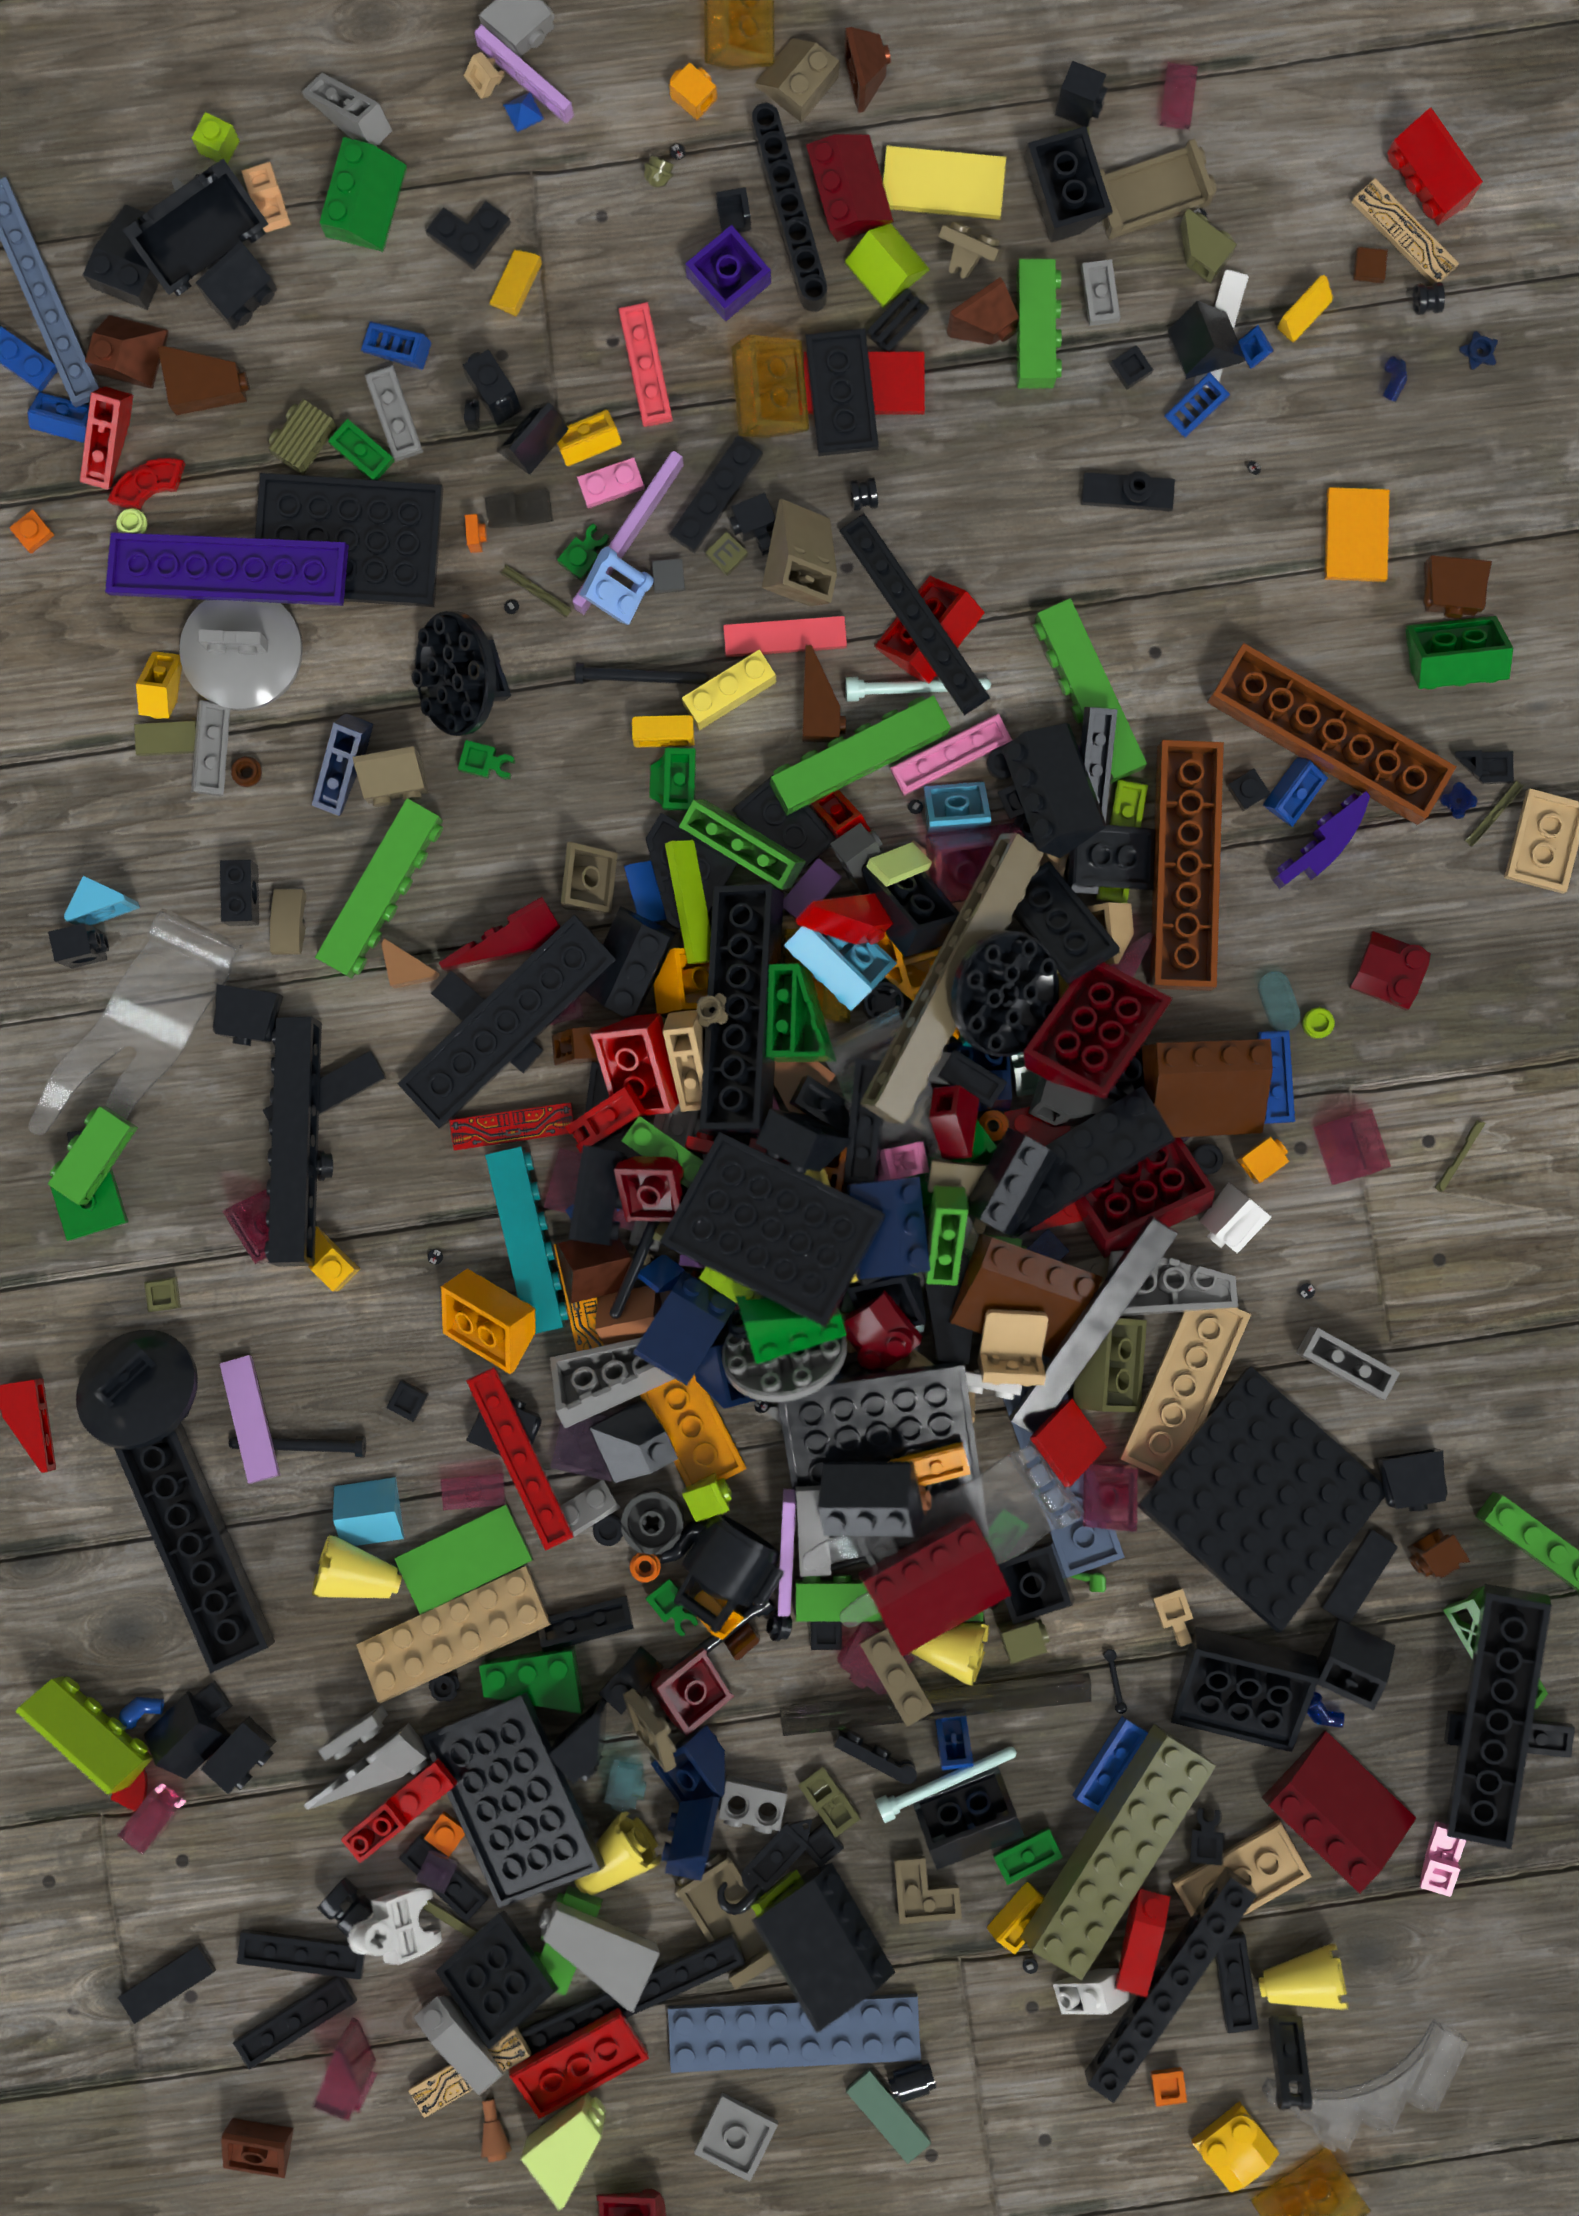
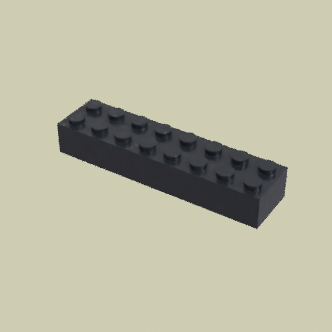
[700,884,784,1136]
[114,1423,275,1673]
[1446,1584,1552,1849]

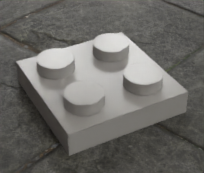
[318,1704,388,1761]
[694,2093,778,2182]

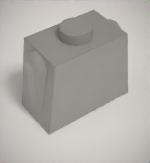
[479,0,555,58]

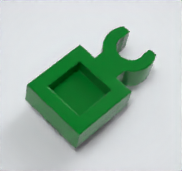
[557,524,609,582]
[458,740,515,779]
[645,1578,698,1637]

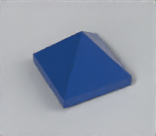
[503,92,544,133]
[1238,325,1274,369]

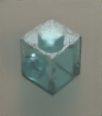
[604,1760,647,1812]

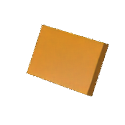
[1325,487,1390,582]

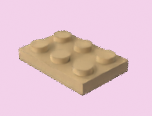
[1504,789,1579,894]

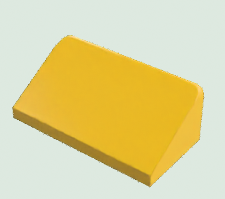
[489,250,542,317]
[1277,274,1333,342]
[557,409,621,466]
[632,715,695,747]
[987,1882,1045,1954]

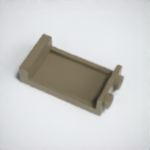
[1100,138,1216,240]
[674,1852,776,1990]

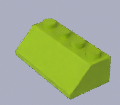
[15,1676,152,1795]

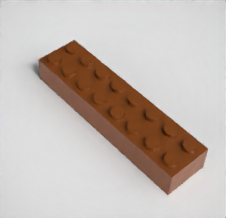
[1207,643,1457,825]
[1150,740,1224,991]

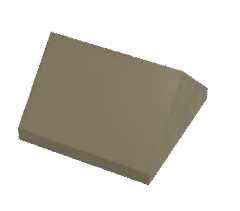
[561,842,618,913]

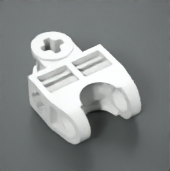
[348,1887,442,1965]

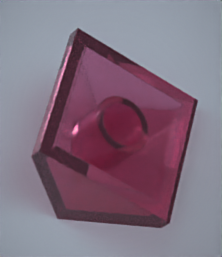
[1313,1108,1391,1185]
[222,1189,270,1264]
[1083,1464,1138,1532]

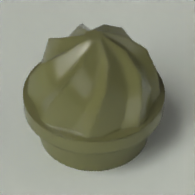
[644,155,674,187]

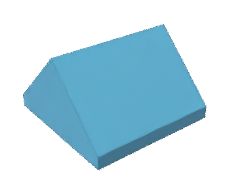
[924,782,991,834]
[64,876,140,926]
[333,1477,404,1546]

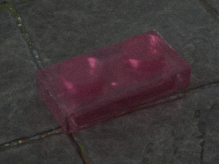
[1159,63,1198,130]

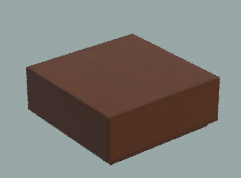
[1353,247,1388,283]

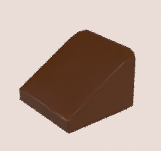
[724,1622,760,1661]

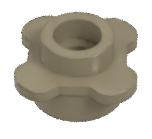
[697,994,728,1027]

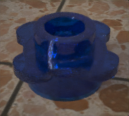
[1440,782,1478,819]

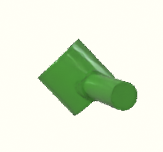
[1071,1573,1106,1592]

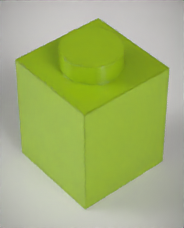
[191,112,240,164]

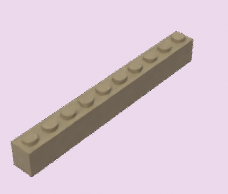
[860,833,1044,1124]

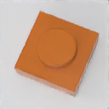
[9,509,55,554]
[465,514,487,553]
[424,1811,465,1857]
[1150,2067,1187,2107]

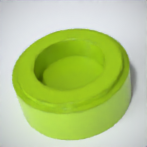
[1302,1007,1335,1039]

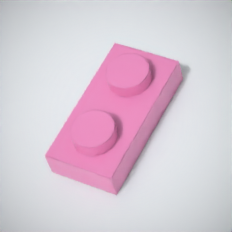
[577,458,645,508]

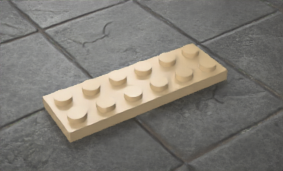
[1119,1308,1251,1476]
[356,1566,551,1703]

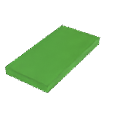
[394,1504,533,1615]

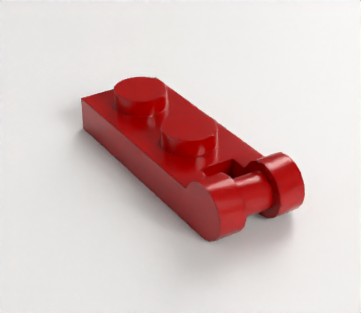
[565,1085,646,1154]

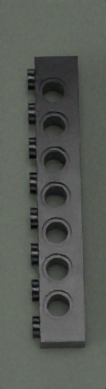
[1084,1867,1257,2103]

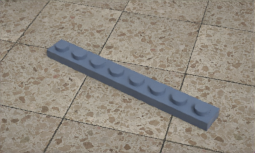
[0,177,100,408]

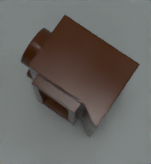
[1407,1528,1471,1579]

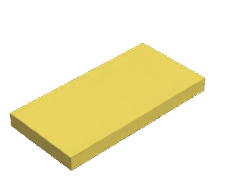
[883,146,1006,220]

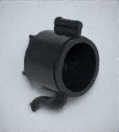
[660,1514,784,1633]

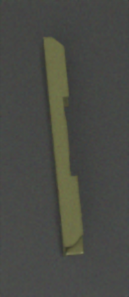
[501,565,572,618]
[1465,780,1525,847]

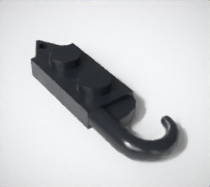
[717,1818,813,1915]

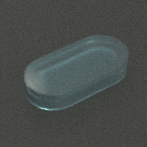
[1258,971,1300,1031]

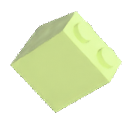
[521,2093,606,2210]

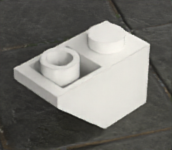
[1053,1968,1131,2014]

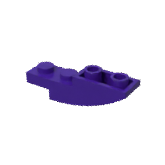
[1272,791,1370,889]

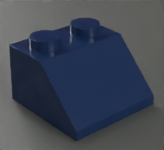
[661,1797,720,1881]

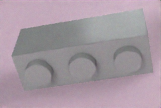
[1296,1326,1400,1400]

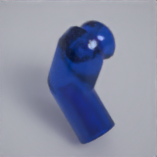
[1382,356,1408,403]
[1307,1692,1345,1728]

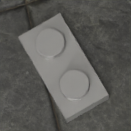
[1081,259,1120,326]
[561,1479,621,1541]

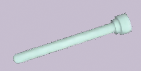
[845,677,991,702]
[875,1746,1016,1823]

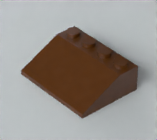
[1142,1039,1273,1138]
[949,1234,1103,1358]

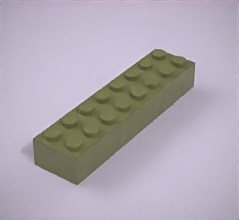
[1020,1724,1216,1980]

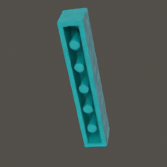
[485,1146,569,1334]

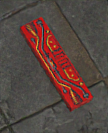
[449,1102,574,1151]

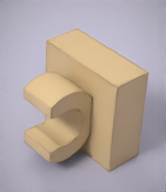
[464,52,505,99]

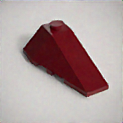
[439,897,560,971]

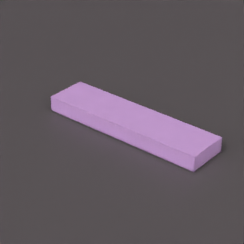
[474,24,574,123]
[220,1355,280,1484]
[778,1489,796,1617]

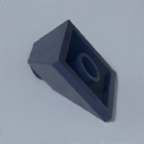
[695,1343,756,1409]
[650,1725,725,1804]

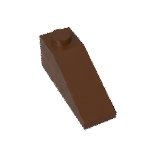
[803,645,846,743]

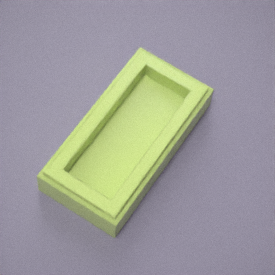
[866,842,932,887]

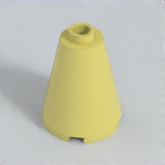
[312,1535,402,1598]
[910,1622,989,1686]
[574,1811,661,1895]
[1258,1943,1348,2010]

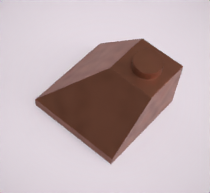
[844,27,891,113]
[947,277,1019,345]
[85,315,168,389]

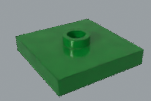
[50,1168,128,1241]

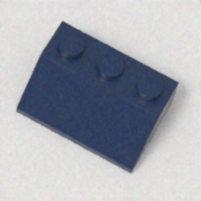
[846,1177,930,1279]

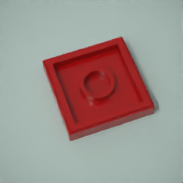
[1030,1398,1107,1487]

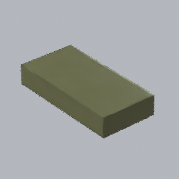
[134,721,196,756]

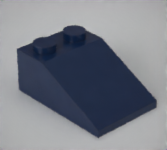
[633,1271,737,1386]

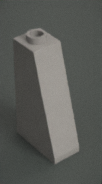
[539,1900,660,2012]

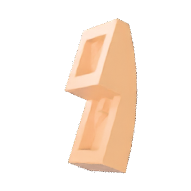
[242,162,291,233]

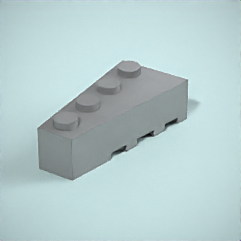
[550,1338,675,1428]

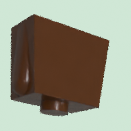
[1423,555,1492,618]

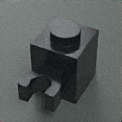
[728,493,776,556]

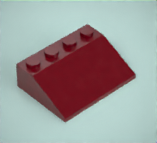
[1024,962,1172,1098]
[1074,1137,1215,1258]
[858,1512,1011,1657]
[1261,1730,1417,1894]

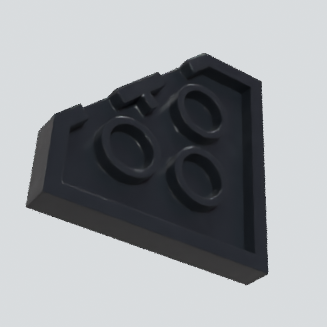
[646,813,738,931]

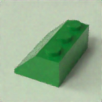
[319,137,407,252]
[1406,616,1513,689]

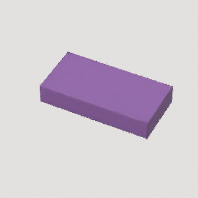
[783,858,842,919]

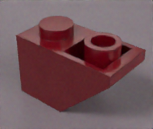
[929,1085,979,1160]

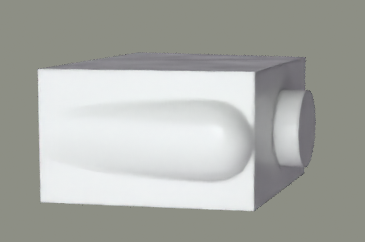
[1199,1182,1271,1253]

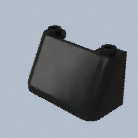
[121,159,268,296]

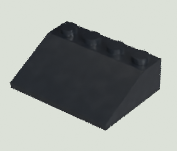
[1171,1627,1319,1752]
[752,1863,895,2032]

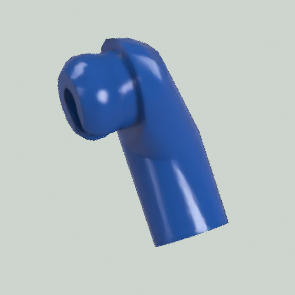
[119,1697,164,1729]

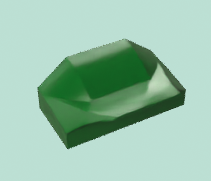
[649,748,696,811]

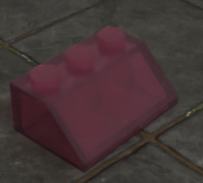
[926,823,1025,903]
[313,2017,377,2122]

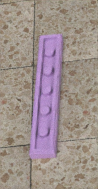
[572,451,684,615]

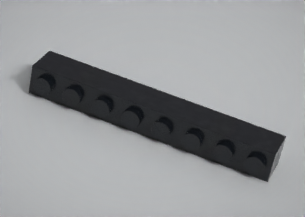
[265,1016,322,1267]

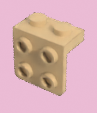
[978,1309,1048,1386]

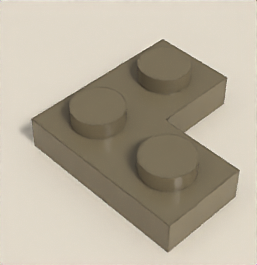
[894,1856,962,1924]

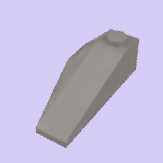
[1107,1251,1238,1316]
[304,1722,429,1810]

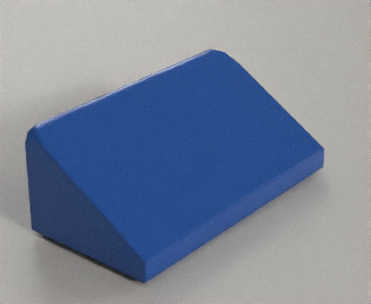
[27,392,89,443]
[1263,757,1328,827]
[624,861,667,923]

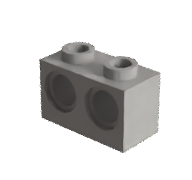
[718,1775,787,1834]

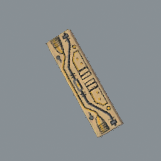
[1351,178,1459,284]
[408,2028,532,2118]

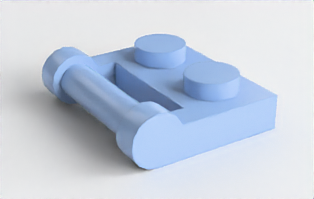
[579,546,654,625]

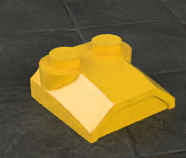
[1191,2101,1280,2192]

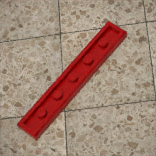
[466,1367,574,1551]

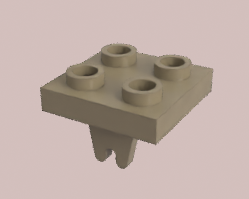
[938,221,1004,278]

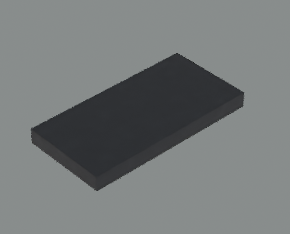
[805,328,879,456]
[1012,861,1120,984]

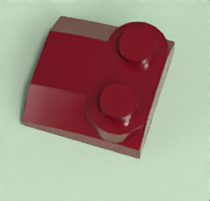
[1349,931,1431,1010]
[614,1156,683,1222]
[842,1291,923,1372]
[651,1648,734,1736]
[597,2189,666,2216]

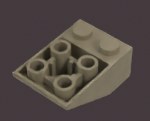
[761,499,837,607]

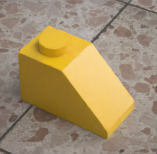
[136,651,182,719]
[308,1226,360,1292]

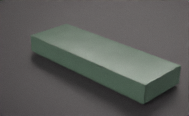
[846,2068,931,2164]

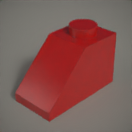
[811,790,871,839]

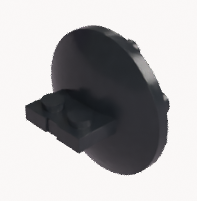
[412,611,511,736]
[951,930,1059,1057]
[76,1330,198,1449]

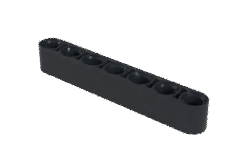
[752,103,827,312]

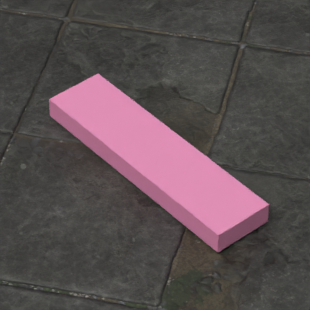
[890,713,1012,796]

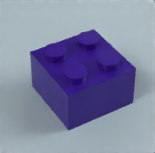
[685,225,771,322]

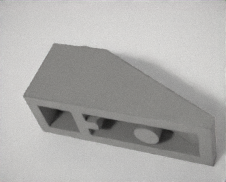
[301,73,392,146]
[413,1996,504,2095]

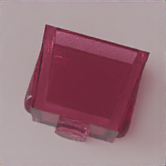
[837,1621,915,1696]
[117,1783,186,1855]

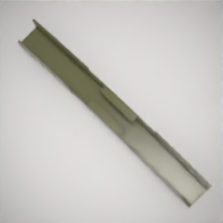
[1435,1120,1486,1192]
[422,1900,479,1939]

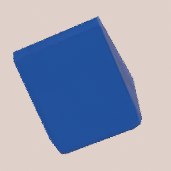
[638,1255,684,1293]

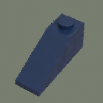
[312,713,374,816]

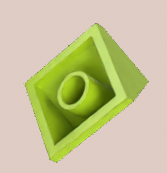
[845,223,930,308]

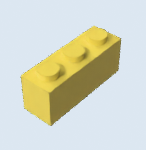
[682,649,776,731]

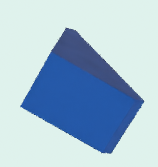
[935,1710,974,1770]

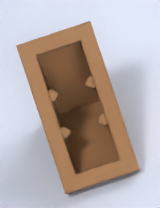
[381,938,440,989]

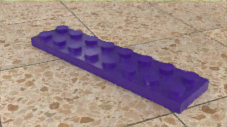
[105,532,349,606]

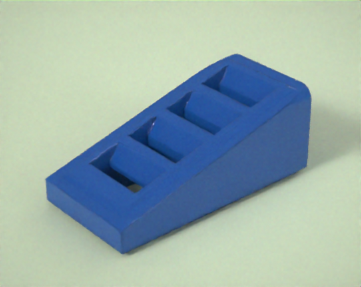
[361,322,431,370]
[1164,372,1230,438]

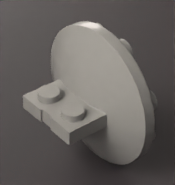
[179,600,303,711]
[722,1332,847,1402]

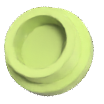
[116,508,148,534]

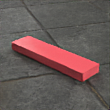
[618,302,673,427]
[723,616,847,657]

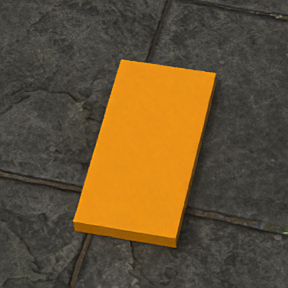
[640,1374,747,1487]

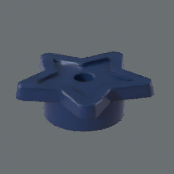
[1460,331,1498,370]

